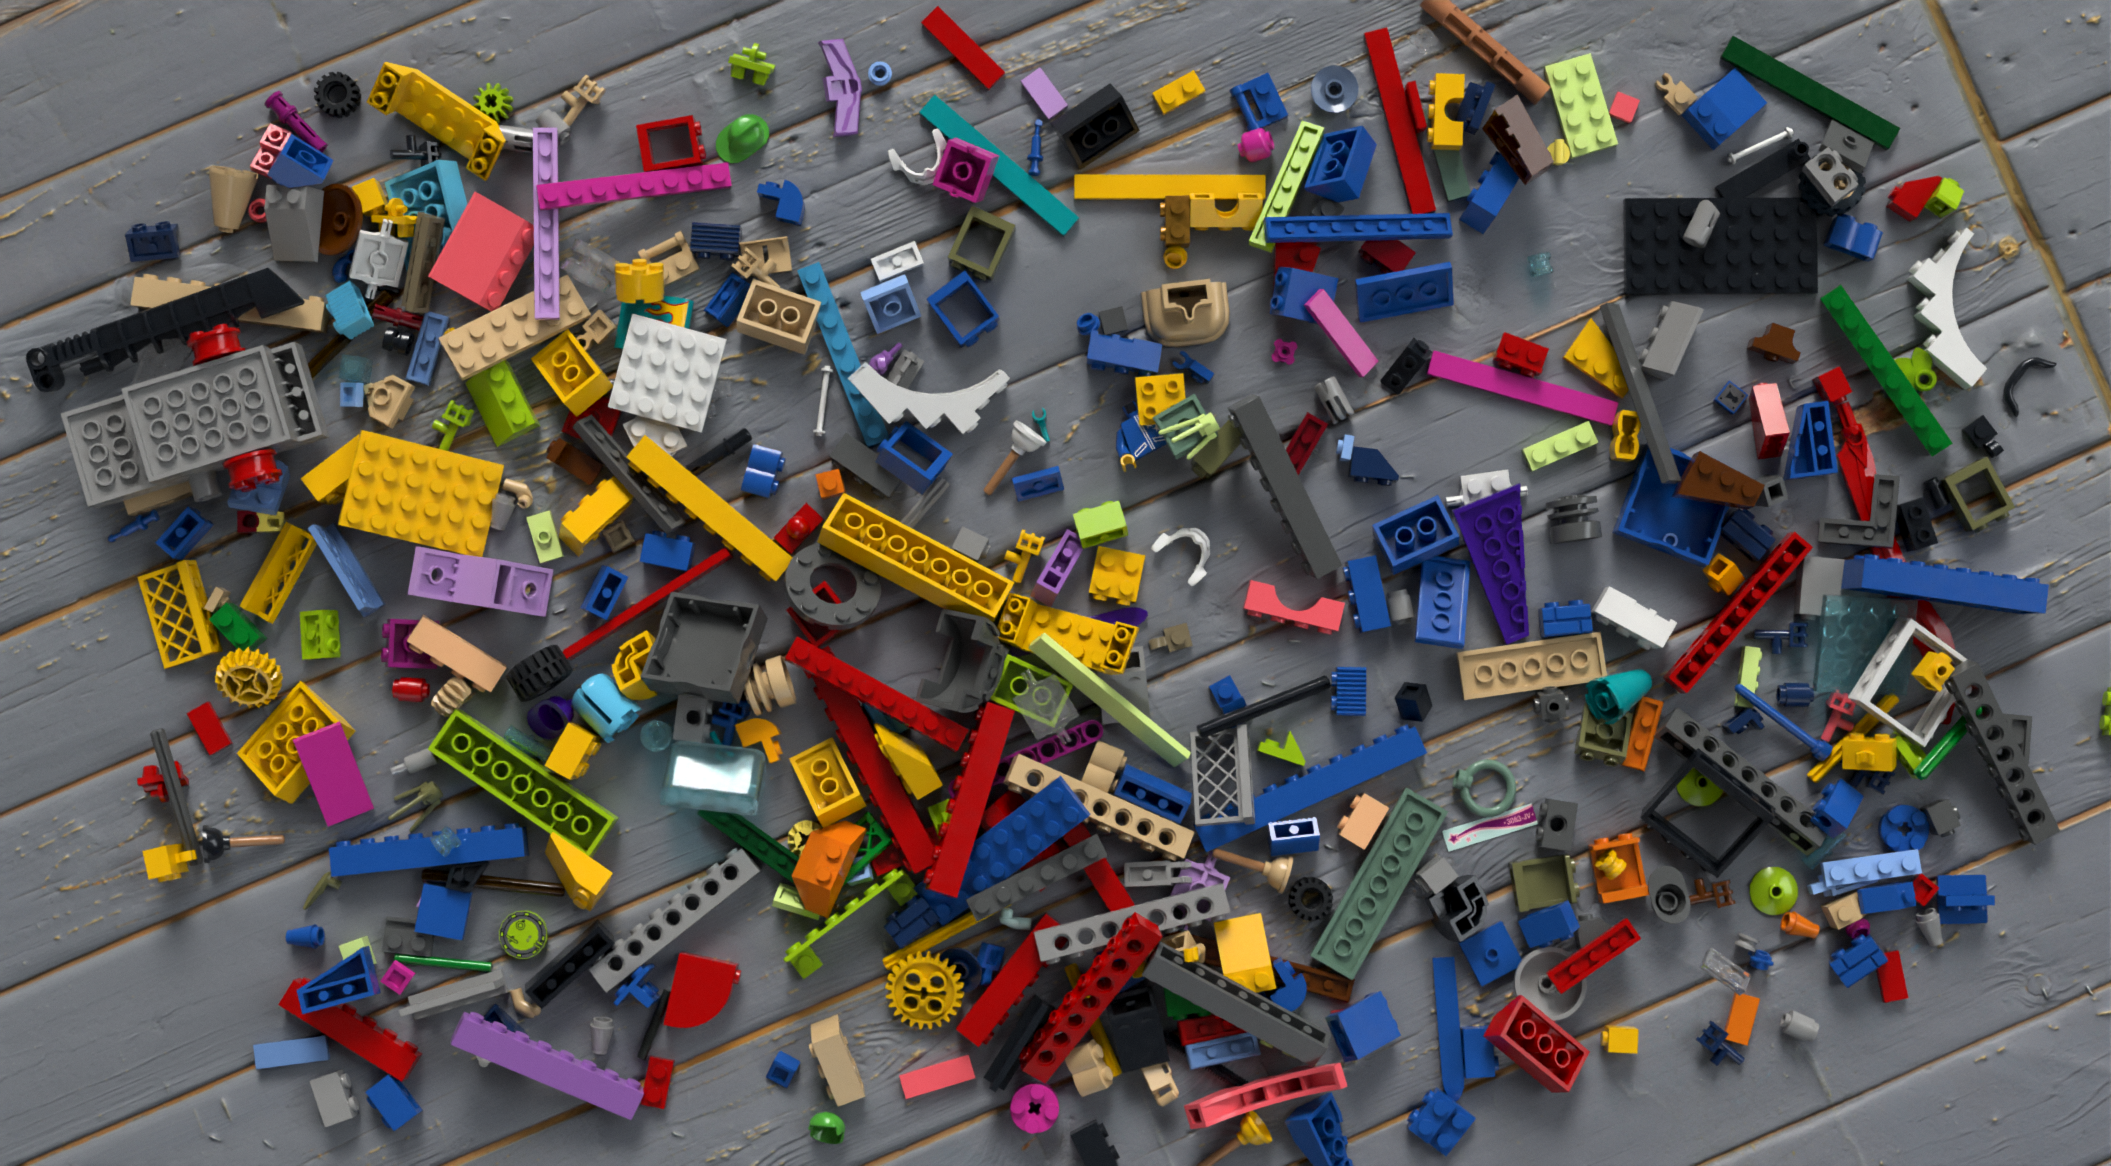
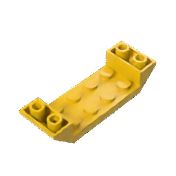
[366,62,506,181]
[997,593,1139,675]

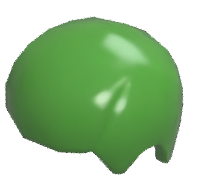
[808,1112,845,1144]

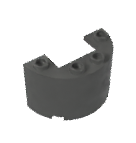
[915,608,1004,713]

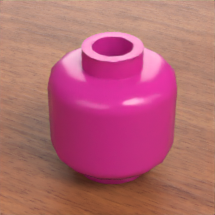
[1238,128,1275,163]

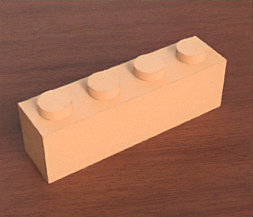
[407,615,507,693]

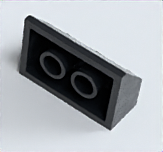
[1051,83,1140,170]

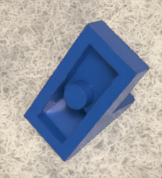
[1208,675,1247,728]

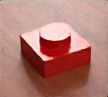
[1910,873,1939,907]

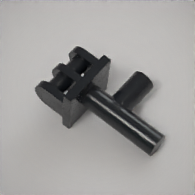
[390,135,442,167]

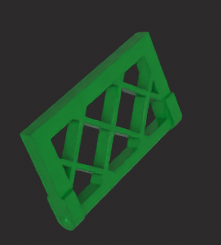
[842,811,893,887]

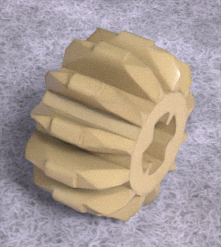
[431,677,472,717]

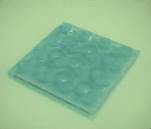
[1812,594,1918,696]

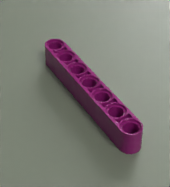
[948,720,1103,798]

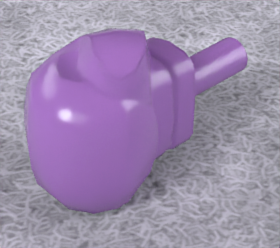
[868,342,903,376]

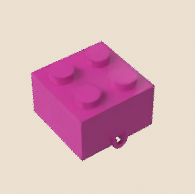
[932,138,999,203]

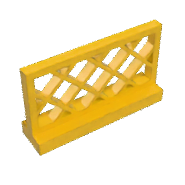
[137,560,223,669]

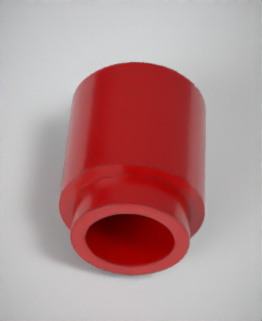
[392,677,430,702]

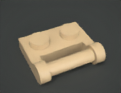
[638,231,700,288]

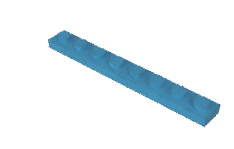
[797,262,890,448]

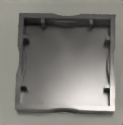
[641,592,768,704]

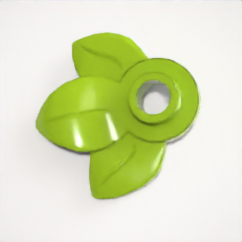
[1894,347,1937,391]

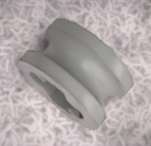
[1734,933,1760,952]

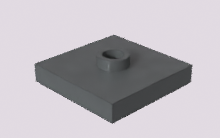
[1819,118,1874,173]

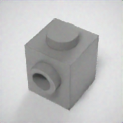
[952,526,991,562]

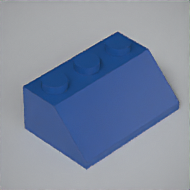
[1304,125,1377,203]

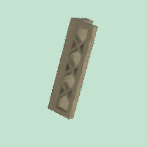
[401,212,445,313]

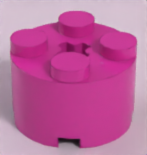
[1010,1081,1059,1134]

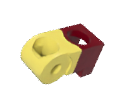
[237,511,284,534]

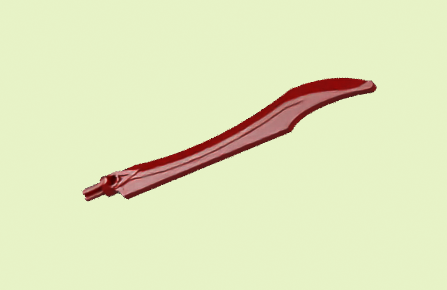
[1835,401,1955,725]

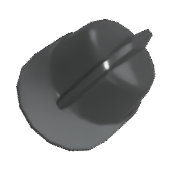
[1648,866,1691,924]

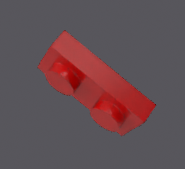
[640,1056,675,1109]

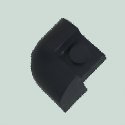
[1424,875,1489,942]

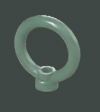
[1453,759,1516,817]

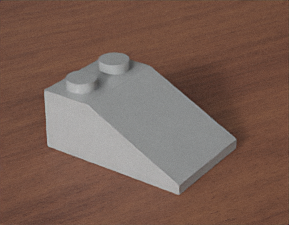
[264,185,324,262]

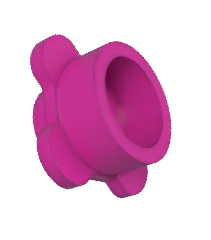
[1271,339,1297,365]

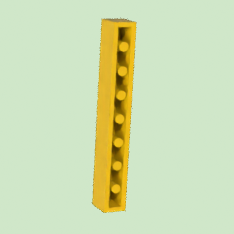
[626,435,793,582]

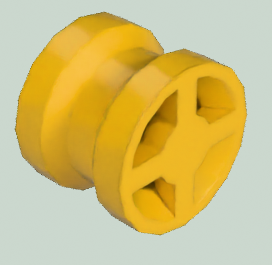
[1595,849,1626,880]

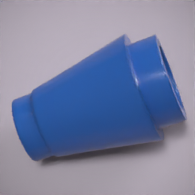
[286,924,325,949]

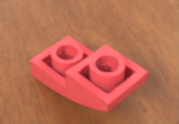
[250,123,293,179]

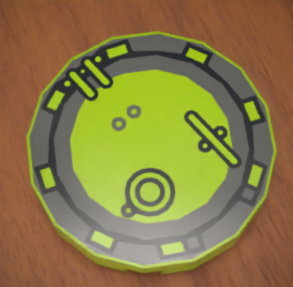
[499,910,548,959]

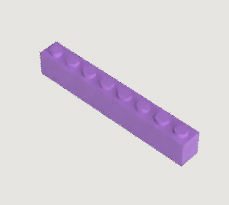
[451,1012,644,1120]

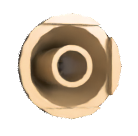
[209,166,258,233]

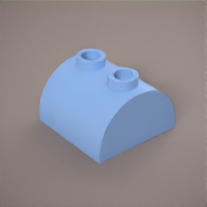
[860,274,921,334]

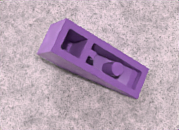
[1030,529,1083,607]

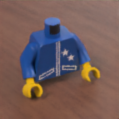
[1116,401,1167,472]

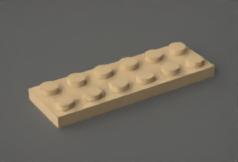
[438,274,591,381]
[1456,632,1607,700]

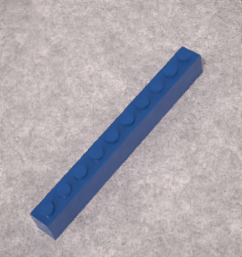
[1193,724,1427,852]

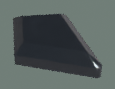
[445,861,489,894]

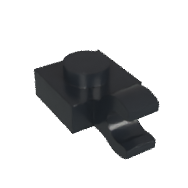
[1962,415,2004,458]

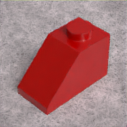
[1886,176,1942,222]

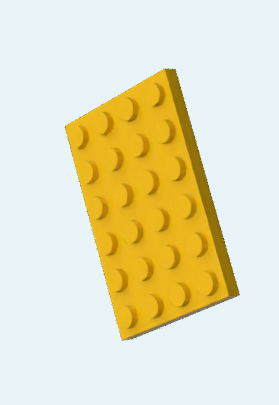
[338,430,504,557]

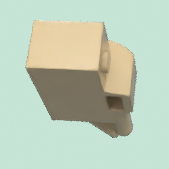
[1140,1062,1179,1107]

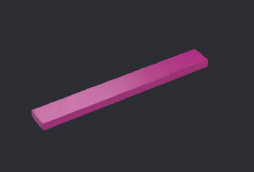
[1426,350,1619,426]

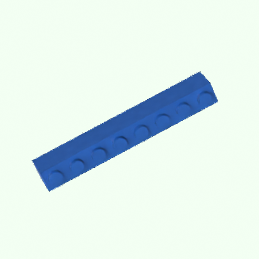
[329,823,529,877]

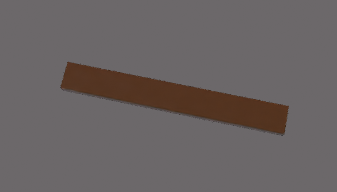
[1165,930,1355,1003]

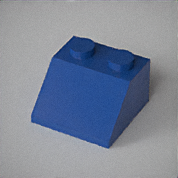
[267,134,334,188]

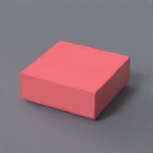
[1609,92,1640,124]

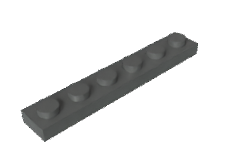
[573,414,686,535]
[966,834,1108,921]

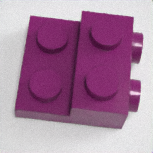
[381,619,439,669]

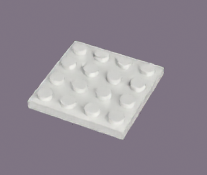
[608,314,727,432]

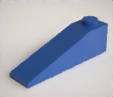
[1285,1092,1353,1166]

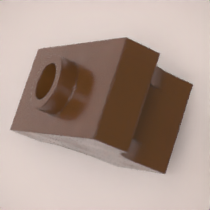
[1747,323,1801,364]

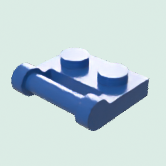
[1229,72,1288,132]

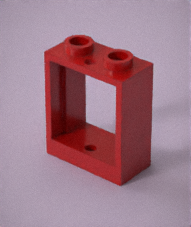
[636,115,706,172]

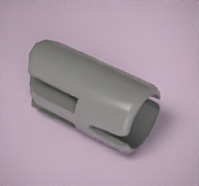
[499,125,533,154]
[1683,200,1720,248]
[1314,376,1355,424]

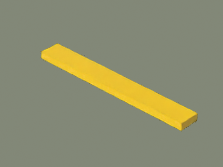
[1074,174,1266,200]

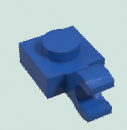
[1172,351,1214,384]
[977,942,1005,986]

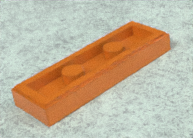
[1620,696,1664,772]

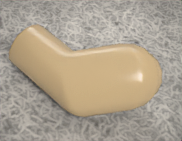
[503,479,533,509]
[510,988,541,1018]

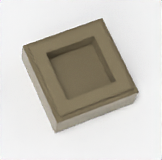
[602,520,636,553]

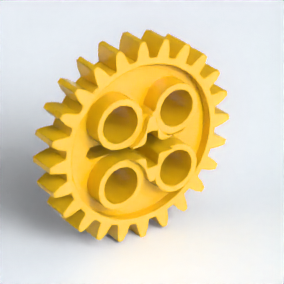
[885,951,964,1030]

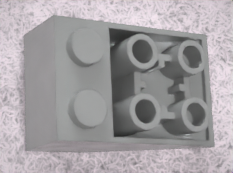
[1097,646,1151,724]

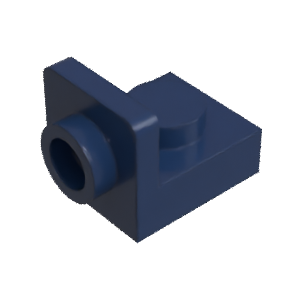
[1722,708,1765,734]

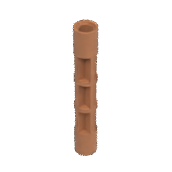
[1420,0,1551,105]

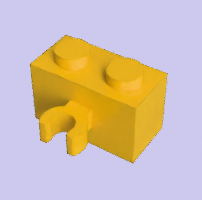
[1842,732,1897,772]
[142,843,197,883]

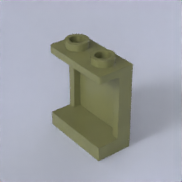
[1508,854,1580,912]

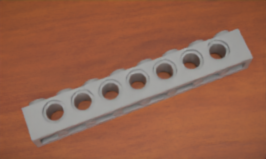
[589,848,762,993]
[1033,883,1230,965]

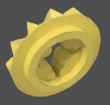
[788,820,822,858]

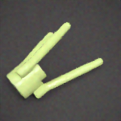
[1158,412,1220,460]

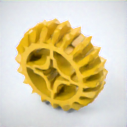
[215,647,283,709]

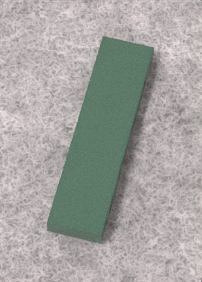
[1423,106,1471,202]

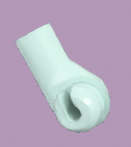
[999,908,1032,930]

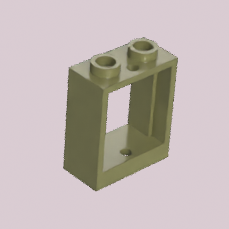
[948,206,1016,281]
[1191,420,1241,479]
[1940,457,2015,533]

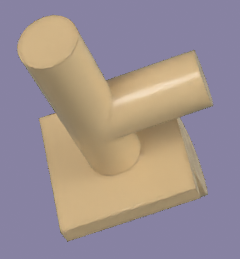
[561,75,606,126]
[731,247,780,288]

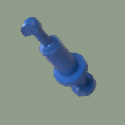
[1027,119,1043,176]
[108,509,160,542]

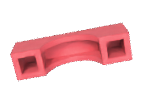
[1243,580,1345,635]

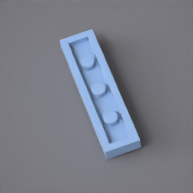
[1820,849,1922,887]

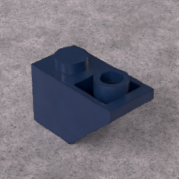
[1348,446,1399,486]

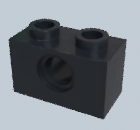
[1896,497,1938,552]

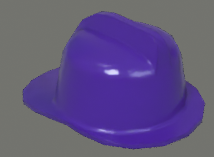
[527,695,574,740]

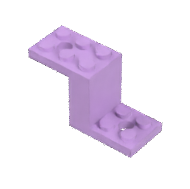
[408,546,553,617]

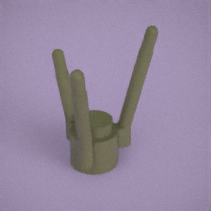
[388,781,444,833]

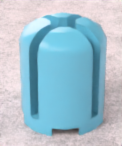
[572,673,642,743]

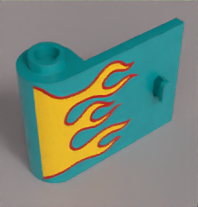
[614,296,694,349]

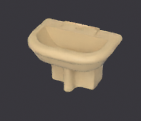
[1141,279,1230,347]

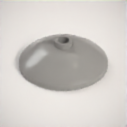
[1514,947,1587,1021]

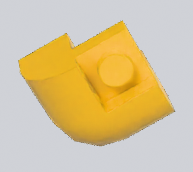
[611,630,657,700]

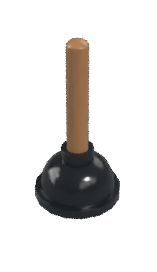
[202,825,285,863]

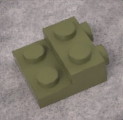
[1574,703,1633,767]

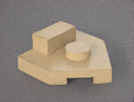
[363,375,415,429]

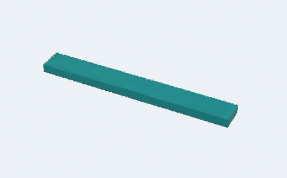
[919,94,1079,237]

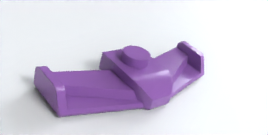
[818,39,862,137]

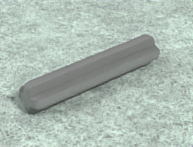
[901,477,949,528]

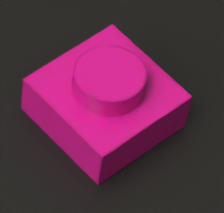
[380,960,416,995]

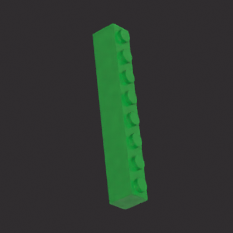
[1820,284,1953,457]

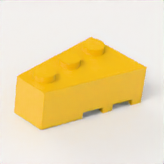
[559,476,634,557]

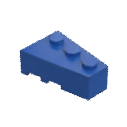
[1783,401,1838,481]

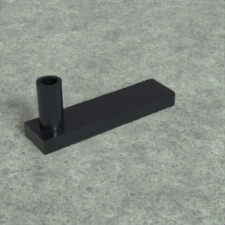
[1715,138,1811,198]

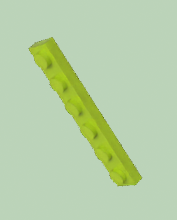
[1249,121,1324,253]

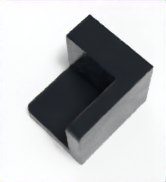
[1395,682,1432,722]

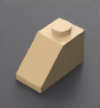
[1821,886,1868,930]

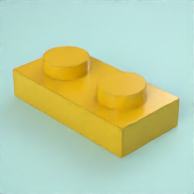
[1152,70,1205,116]

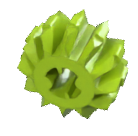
[473,83,514,124]

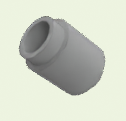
[536,109,571,145]
[1386,589,1415,626]
[1780,1010,1819,1042]

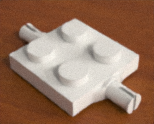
[349,219,409,299]
[622,415,688,457]
[1445,469,1528,507]

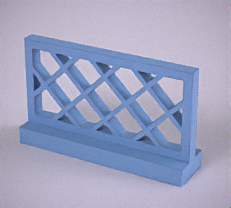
[308,523,386,617]

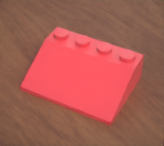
[428,192,534,312]

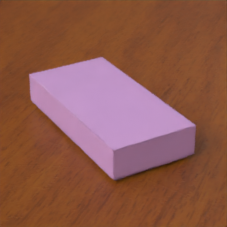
[1021,67,1068,121]

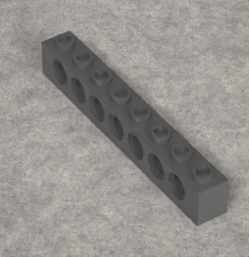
[1944,659,2060,845]
[1654,707,1827,856]

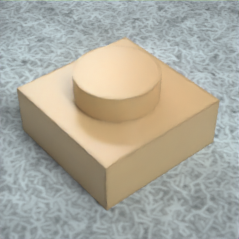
[204,587,231,613]

